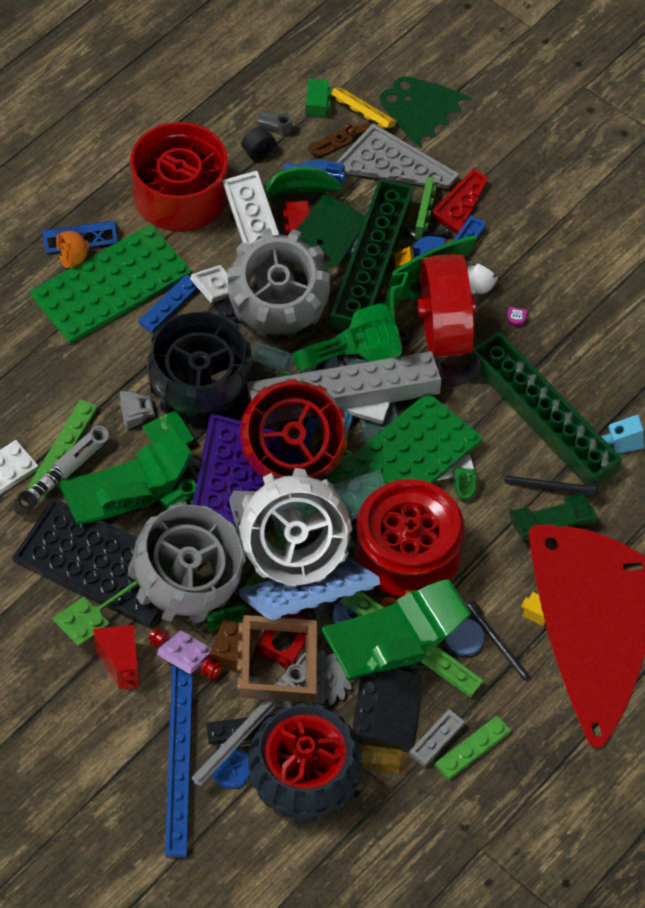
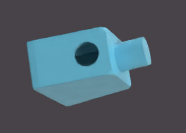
[601,415,644,453]

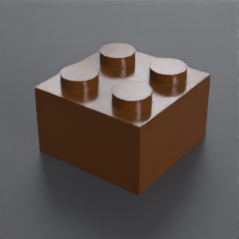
[210,619,262,673]

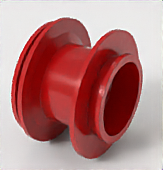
[355,479,465,598]

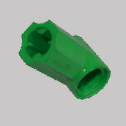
[160,479,196,511]

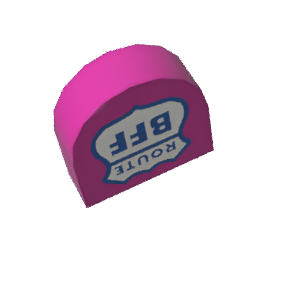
[507,307,527,327]

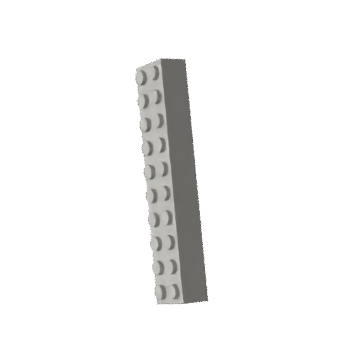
[247,351,441,424]

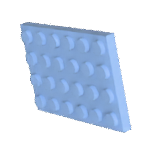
[239,556,380,620]

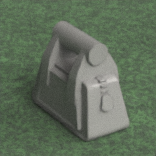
[120,391,155,430]

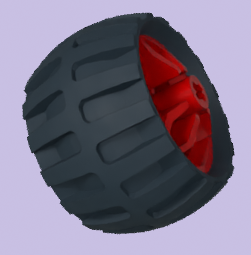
[248,703,362,821]

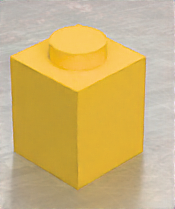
[521,592,545,626]

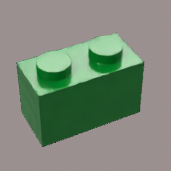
[305,78,332,118]

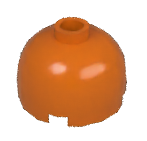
[56,231,89,268]

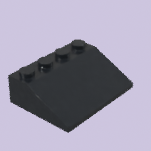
[352,668,422,752]

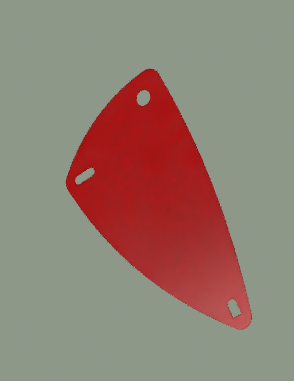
[529,525,645,748]

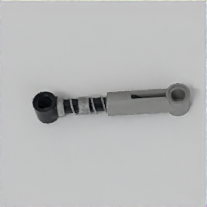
[13,425,109,516]

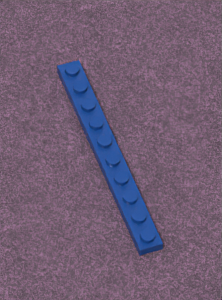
[165,664,193,858]

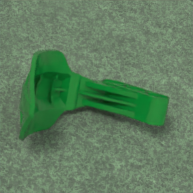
[263,167,342,202]
[292,303,402,371]

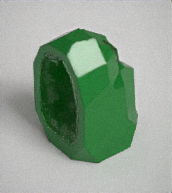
[454,468,476,499]

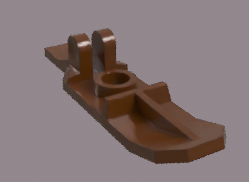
[308,122,370,157]

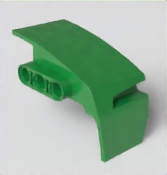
[385,235,477,321]

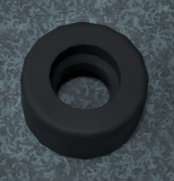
[241,126,276,160]

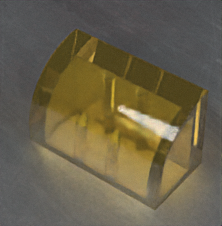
[360,744,402,774]

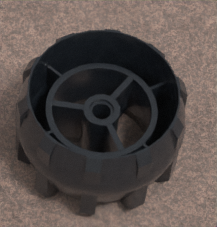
[147,311,252,425]

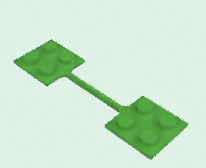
[52,561,171,646]

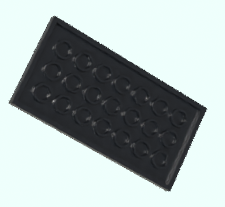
[12,498,161,628]

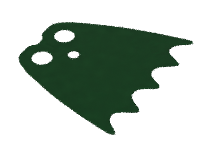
[379,77,472,148]

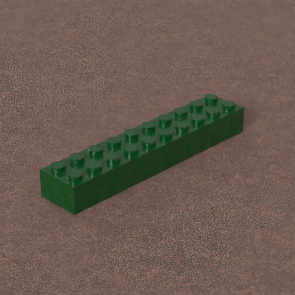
[329,178,414,332]
[469,331,622,485]

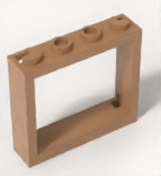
[236,615,317,703]

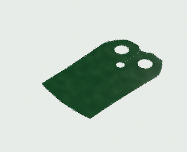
[295,194,365,268]

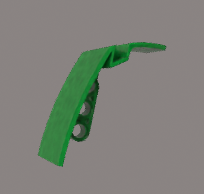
[58,426,192,524]
[322,579,471,679]

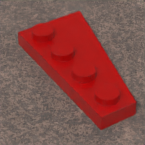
[431,168,488,234]

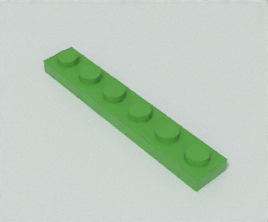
[27,399,98,499]

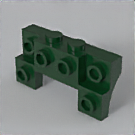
[509,492,597,541]

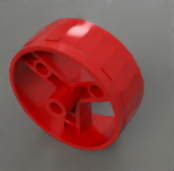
[417,254,476,357]

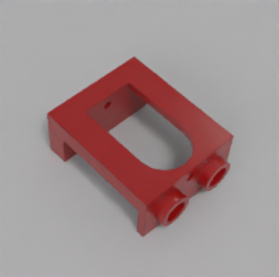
[258,613,309,668]

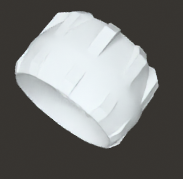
[239,468,352,588]

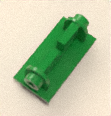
[206,604,247,631]

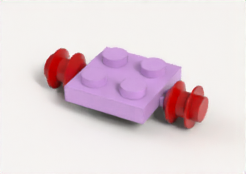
[149,628,222,680]

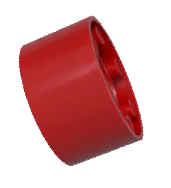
[130,122,228,232]

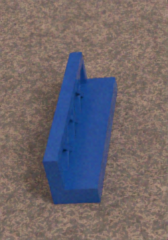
[42,220,118,253]

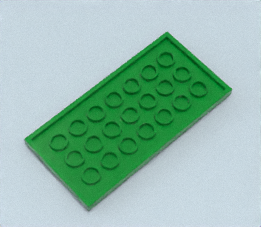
[29,224,192,345]
[321,394,483,515]

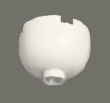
[466,261,498,295]

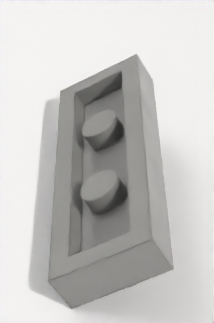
[409,709,465,767]

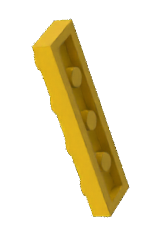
[331,88,397,129]

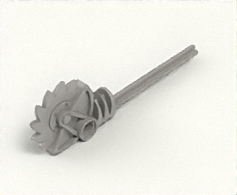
[192,650,352,786]

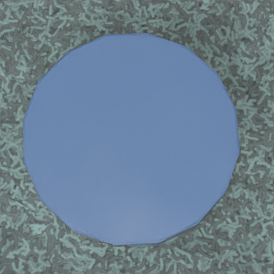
[444,619,484,657]

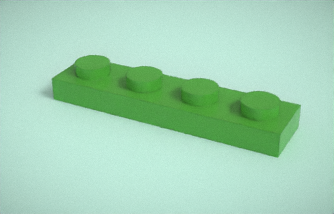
[415,177,436,240]
[435,716,511,781]

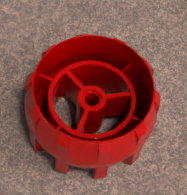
[240,379,348,481]

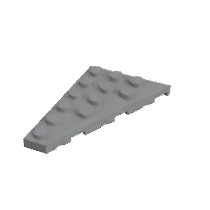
[337,124,459,189]

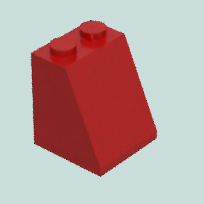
[93,625,139,690]

